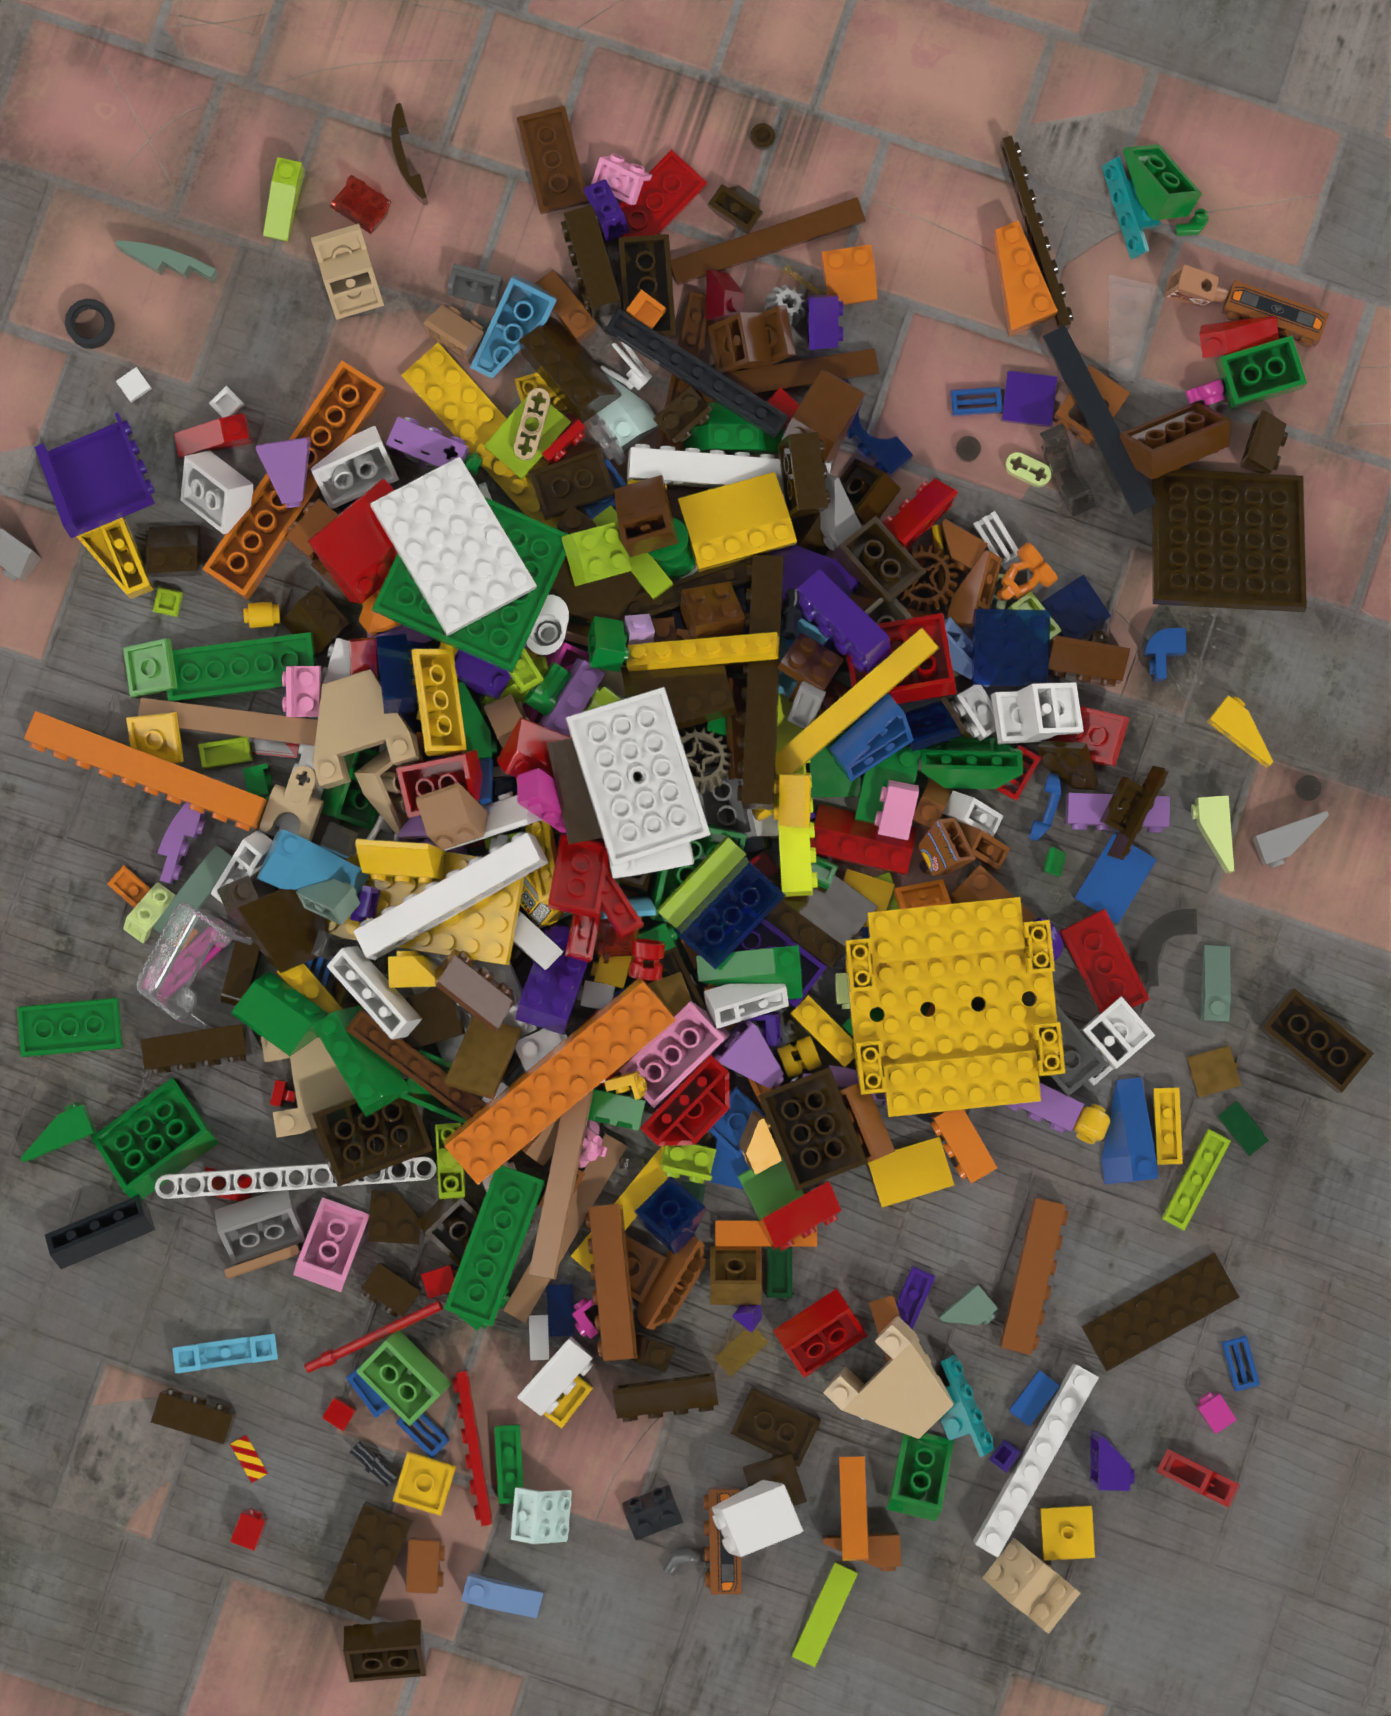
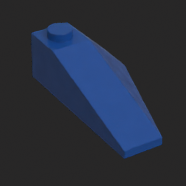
[1101,1077,1158,1184]

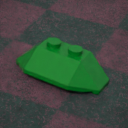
[683,403,783,455]
[921,736,1023,789]

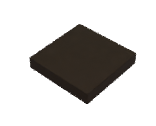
[743,1452,807,1506]

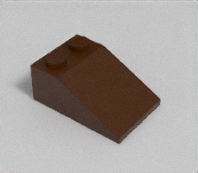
[782,369,866,464]

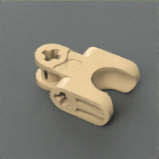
[260,766,324,842]

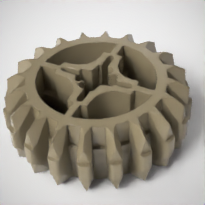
[680,726,731,795]

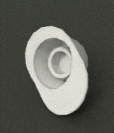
[526,595,569,655]

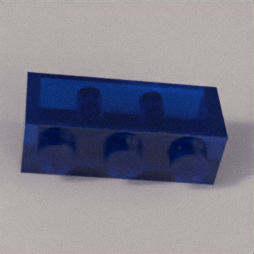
[376,634,418,714]

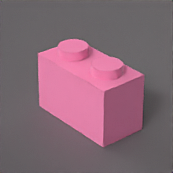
[874,780,919,840]

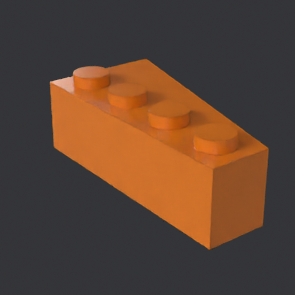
[993,220,1058,337]

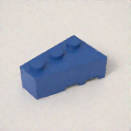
[830,693,914,782]

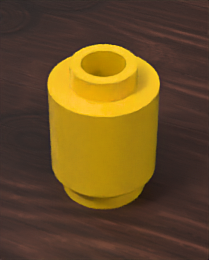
[243,602,280,628]

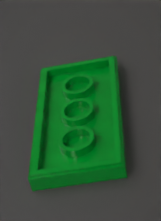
[17,998,123,1057]

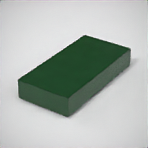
[1216,1101,1269,1156]
[767,1246,792,1298]

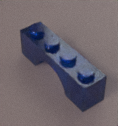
[845,381,913,477]

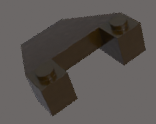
[548,505,642,623]
[217,875,326,973]

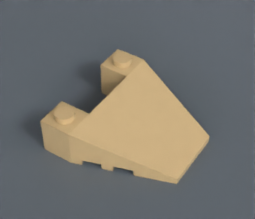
[313,670,423,789]
[261,1037,354,1138]
[823,1315,954,1439]

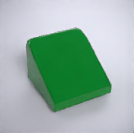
[1042,847,1066,877]

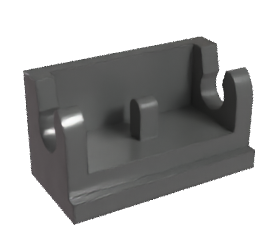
[447,263,503,308]

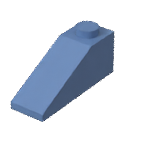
[944,617,998,687]
[461,1572,543,1618]

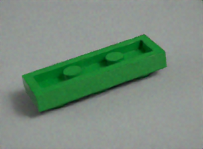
[494,1424,524,1504]

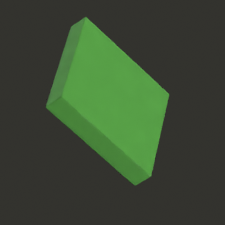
[123,638,177,697]
[737,1151,804,1221]

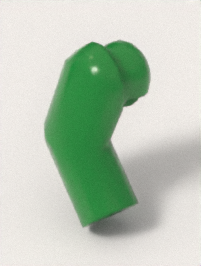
[1175,209,1209,237]

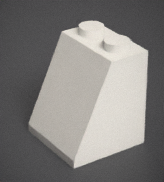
[711,1480,803,1557]

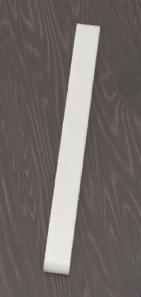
[155,1156,436,1199]

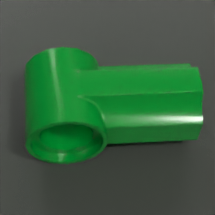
[524,662,572,716]

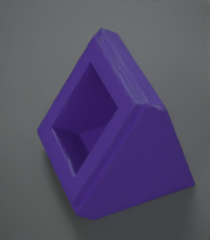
[732,1305,762,1333]
[989,1439,1022,1473]

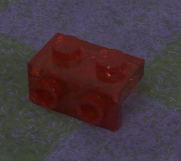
[330,175,391,234]
[597,916,634,964]

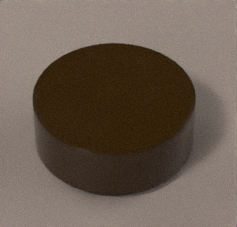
[750,123,775,150]

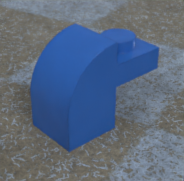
[1143,628,1186,681]

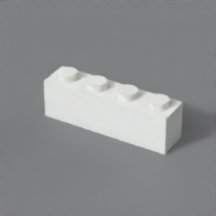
[327,946,422,1039]

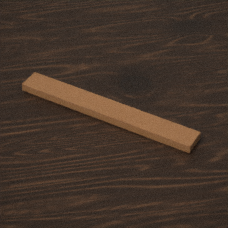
[138,698,318,746]
[529,1089,594,1280]
[503,1133,627,1323]

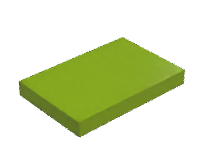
[484,389,571,480]

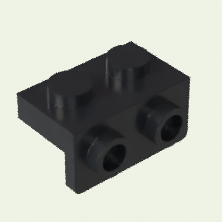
[622,1485,683,1541]

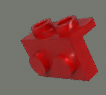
[542,413,586,465]

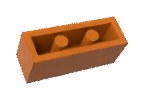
[930,1109,997,1184]

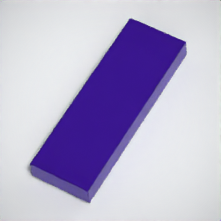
[896,1266,936,1330]

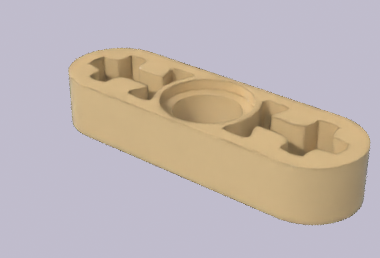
[514,388,550,461]

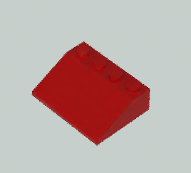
[307,478,398,604]
[847,613,957,709]

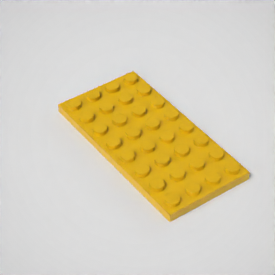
[326,835,525,966]

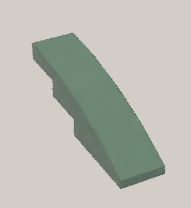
[115,240,219,283]
[153,844,233,943]

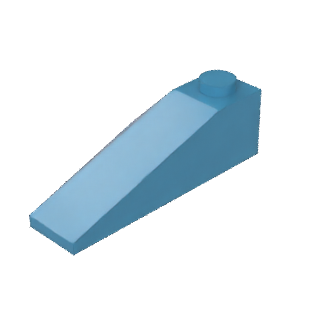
[470,274,557,378]
[257,829,369,895]

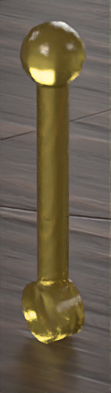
[782,265,826,295]

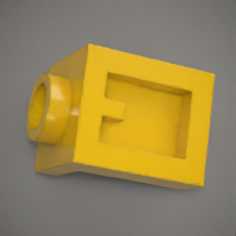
[604,1070,647,1100]

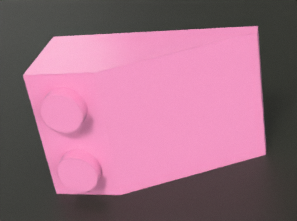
[293,1197,370,1292]

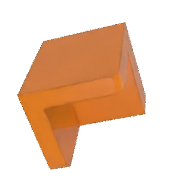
[626,289,666,329]

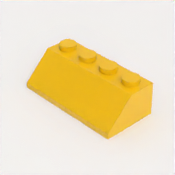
[411,649,467,756]

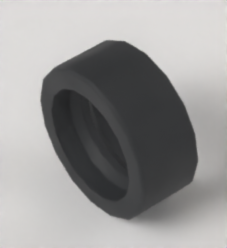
[65,298,115,349]

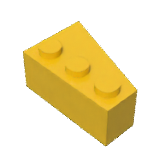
[76,517,154,599]

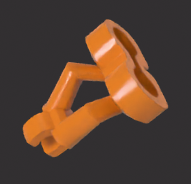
[996,542,1058,601]

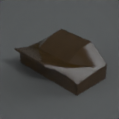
[708,184,763,234]

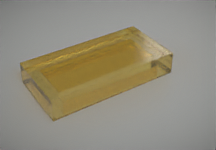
[714,1328,768,1377]

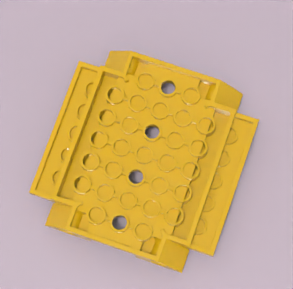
[845,897,1065,1117]

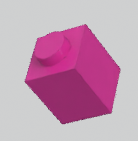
[1195,1391,1237,1434]

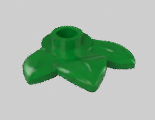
[464,452,484,476]

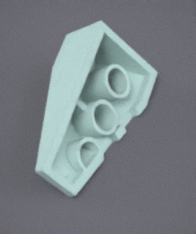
[595,371,659,453]

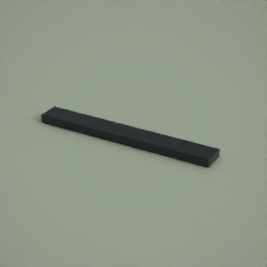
[605,308,789,439]
[1042,325,1157,515]

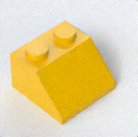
[774,773,811,828]
[388,950,439,988]

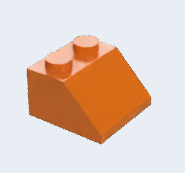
[821,244,878,305]

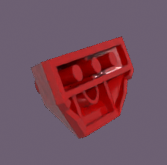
[640,1054,730,1146]

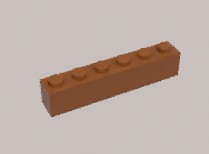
[999,1197,1069,1355]
[585,1204,638,1361]

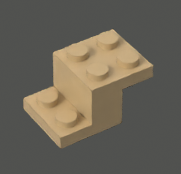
[311,224,384,320]
[982,1538,1080,1634]

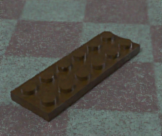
[1081,1252,1240,1372]

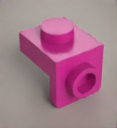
[572,1297,599,1339]

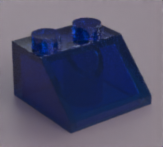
[634,1177,706,1254]

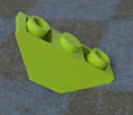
[435,1123,465,1199]

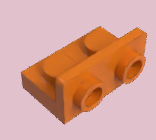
[894,879,952,909]

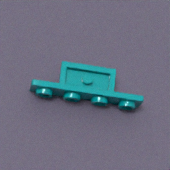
[1102,157,1161,259]
[940,1354,994,1457]

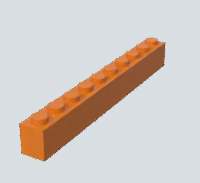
[24,711,268,832]

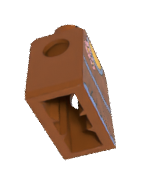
[919,818,976,876]

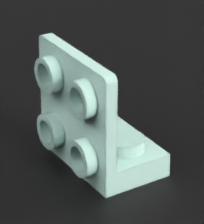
[511,1487,572,1544]

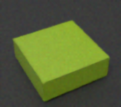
[153,587,184,618]

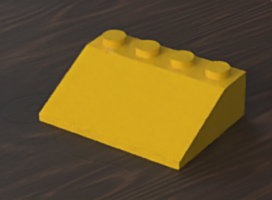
[678,472,797,572]

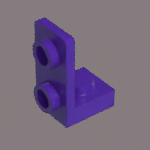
[584,179,629,242]
[350,885,381,922]
[743,1011,781,1046]

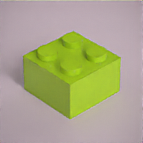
[561,521,632,586]

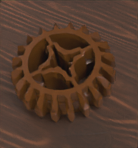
[898,545,958,613]

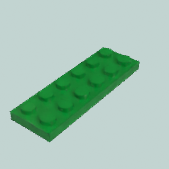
[167,632,316,702]
[444,1165,545,1327]

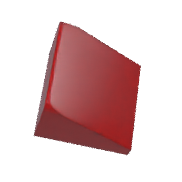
[322,1396,357,1431]

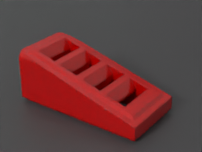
[995,743,1042,801]

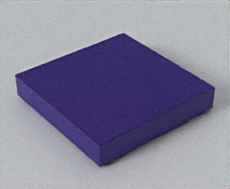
[1001,371,1057,427]

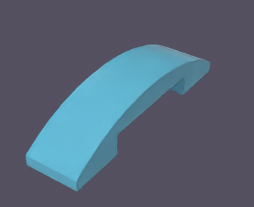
[172,1334,278,1374]

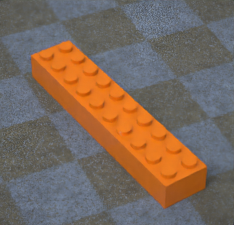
[203,360,386,601]
[444,979,676,1185]

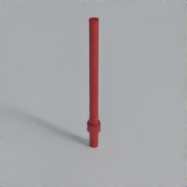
[304,1300,443,1373]

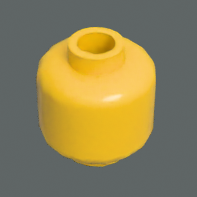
[1073,1104,1110,1144]

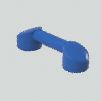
[1028,772,1061,841]

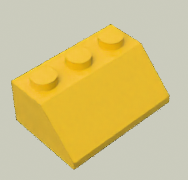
[355,839,446,884]

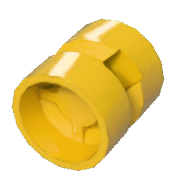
[777,1036,822,1079]

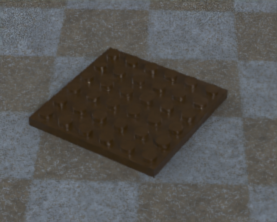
[1152,469,1307,612]

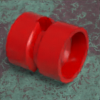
[629,939,665,980]

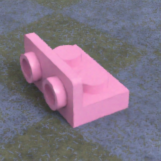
[591,154,652,205]
[282,666,321,717]

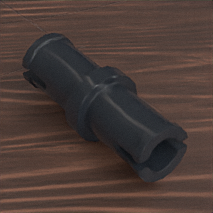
[782,588,802,640]
[349,1441,397,1487]

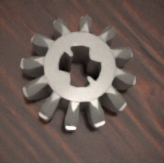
[764,284,807,326]

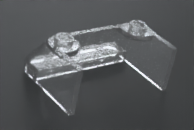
[136,903,253,1030]

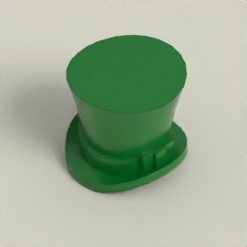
[647,518,696,578]

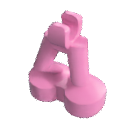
[578,1120,608,1168]

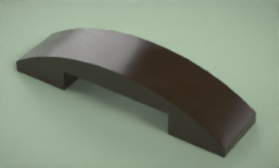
[391,103,428,205]

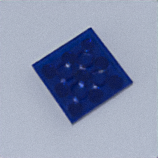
[971,608,1051,686]

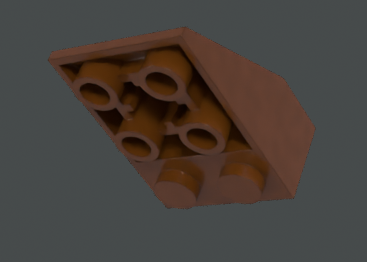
[614,475,679,558]

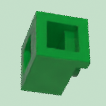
[242,763,274,801]

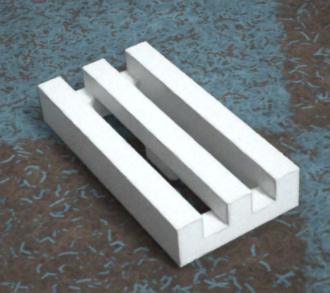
[973,511,1018,566]

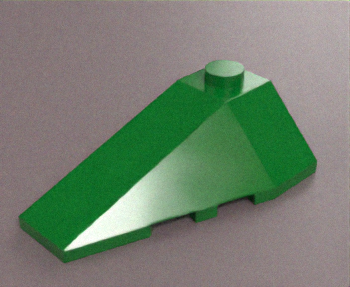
[696,946,803,999]

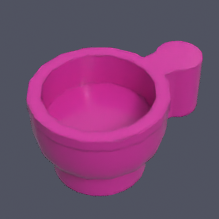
[1185,378,1225,405]

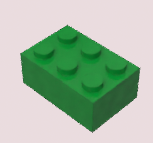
[1216,336,1307,410]

